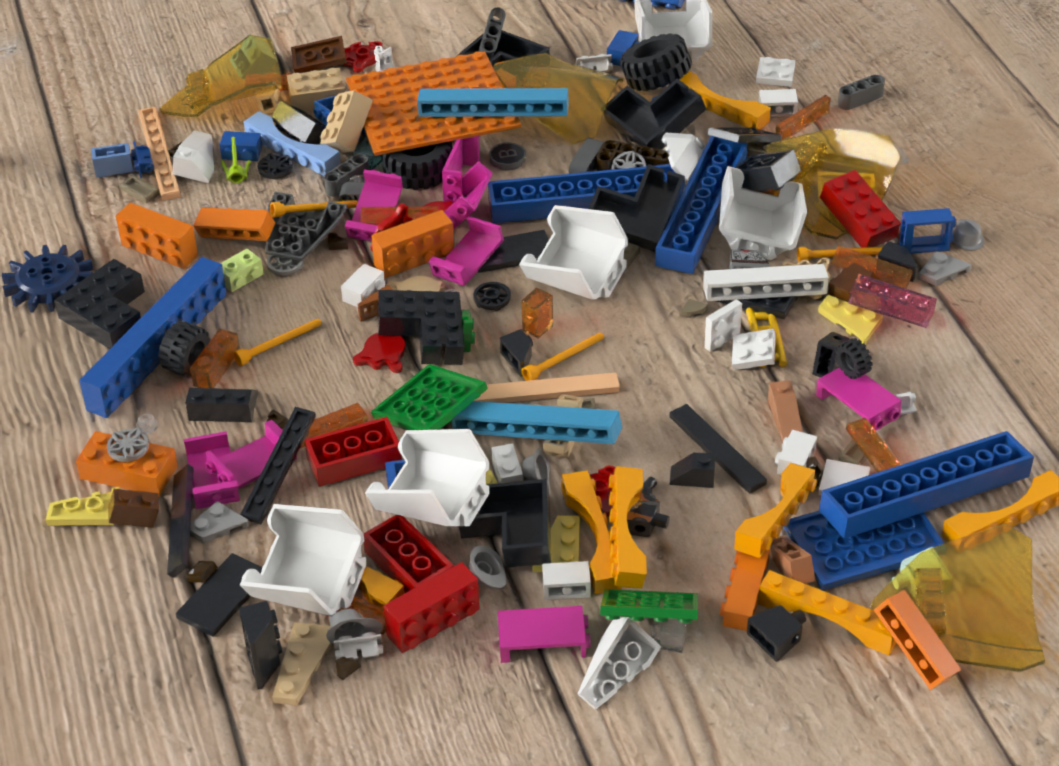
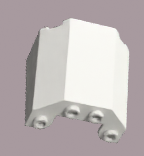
[634,0,712,64]
[719,166,807,260]
[519,205,628,299]
[365,429,489,526]
[240,504,366,616]

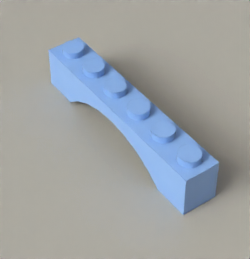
[244,111,341,176]

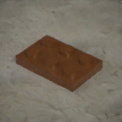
[291,36,347,73]

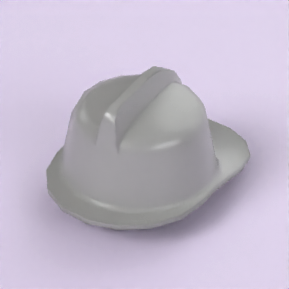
[952,219,984,250]
[522,448,550,494]
[468,546,507,588]
[326,609,383,643]

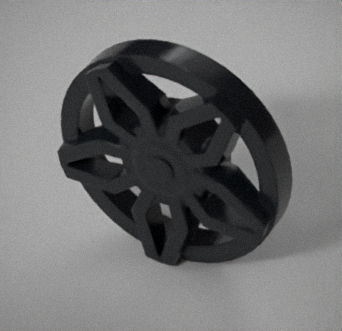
[257,153,293,179]
[473,282,511,311]

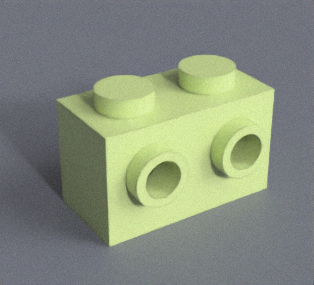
[221,249,264,292]

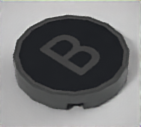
[489,142,526,170]

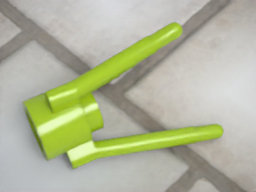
[221,137,251,184]

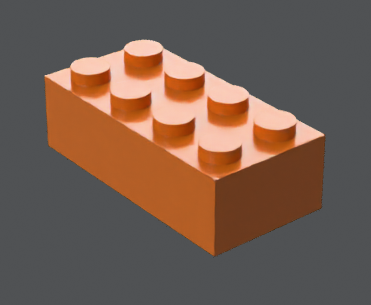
[116,203,198,269]
[371,210,454,278]
[76,431,178,497]

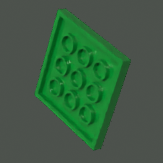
[371,364,488,430]
[600,589,698,623]

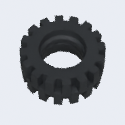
[835,338,873,379]

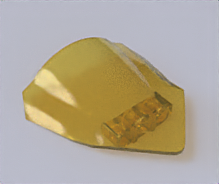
[160,34,282,117]
[493,53,625,144]
[766,129,902,240]
[871,523,1045,672]

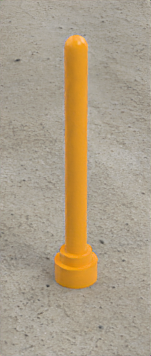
[270,200,358,218]
[797,247,883,263]
[233,319,322,367]
[521,332,604,381]

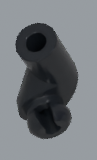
[641,476,657,498]

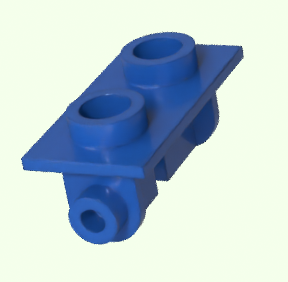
[131,141,154,178]

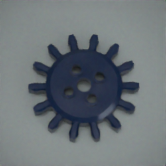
[2,245,94,313]

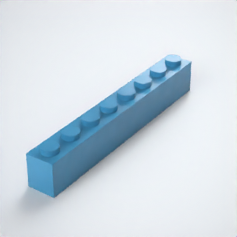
[417,88,569,117]
[451,401,622,444]

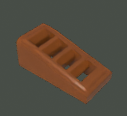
[357,285,393,322]

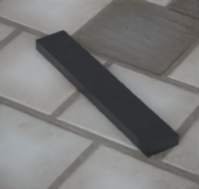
[669,404,767,494]
[240,407,316,525]
[167,464,194,578]

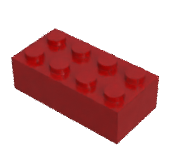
[819,170,901,248]
[304,417,402,487]
[363,514,454,593]
[383,562,480,653]

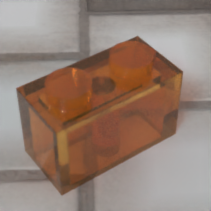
[521,287,553,339]

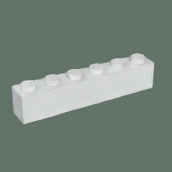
[703,264,829,301]

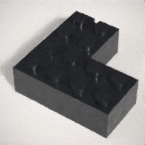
[457,30,550,83]
[601,79,706,150]
[589,164,685,252]
[54,259,145,349]
[377,290,465,365]
[458,479,551,568]

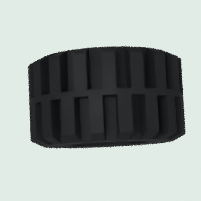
[159,321,211,378]

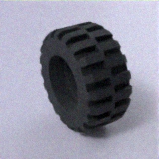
[620,33,692,91]
[382,141,453,190]

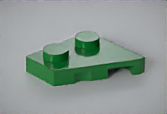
[461,310,475,352]

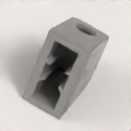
[729,249,769,269]

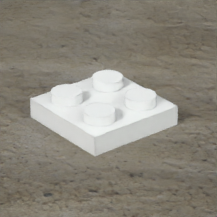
[756,57,796,87]
[705,299,742,352]
[732,329,776,370]

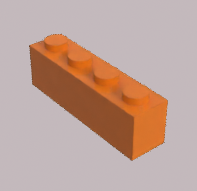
[193,207,275,241]
[720,549,770,631]
[874,590,962,690]

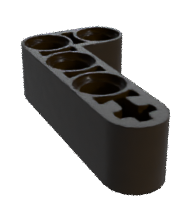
[596,140,670,171]

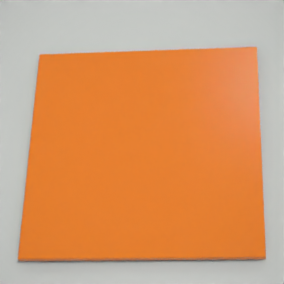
[346,51,521,156]

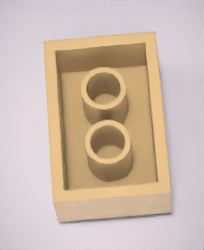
[287,68,345,112]
[320,91,373,153]

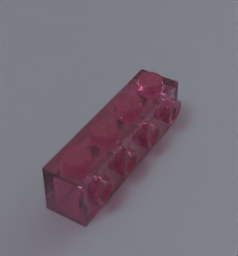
[848,274,937,328]

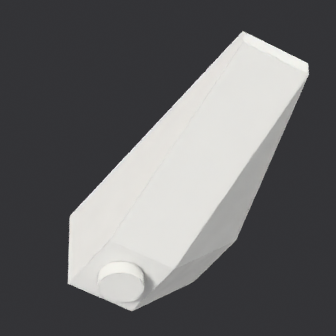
[172,130,214,183]
[662,133,705,181]
[578,617,661,709]

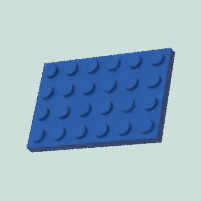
[784,511,948,591]

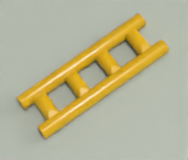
[746,308,787,368]

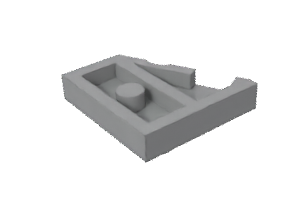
[918,251,971,286]
[190,501,249,543]

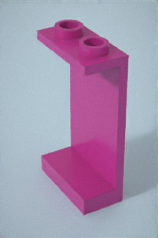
[442,136,480,202]
[444,161,493,230]
[345,169,403,241]
[429,216,504,286]
[816,367,901,434]
[205,420,297,489]
[184,431,240,509]
[498,606,591,663]

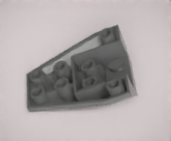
[265,192,347,261]

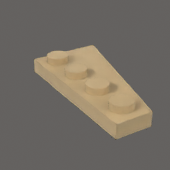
[272,622,332,705]

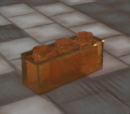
[190,328,240,388]

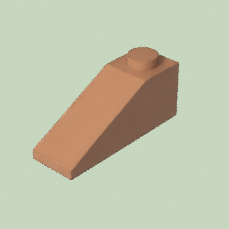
[768,380,803,443]
[770,535,815,584]

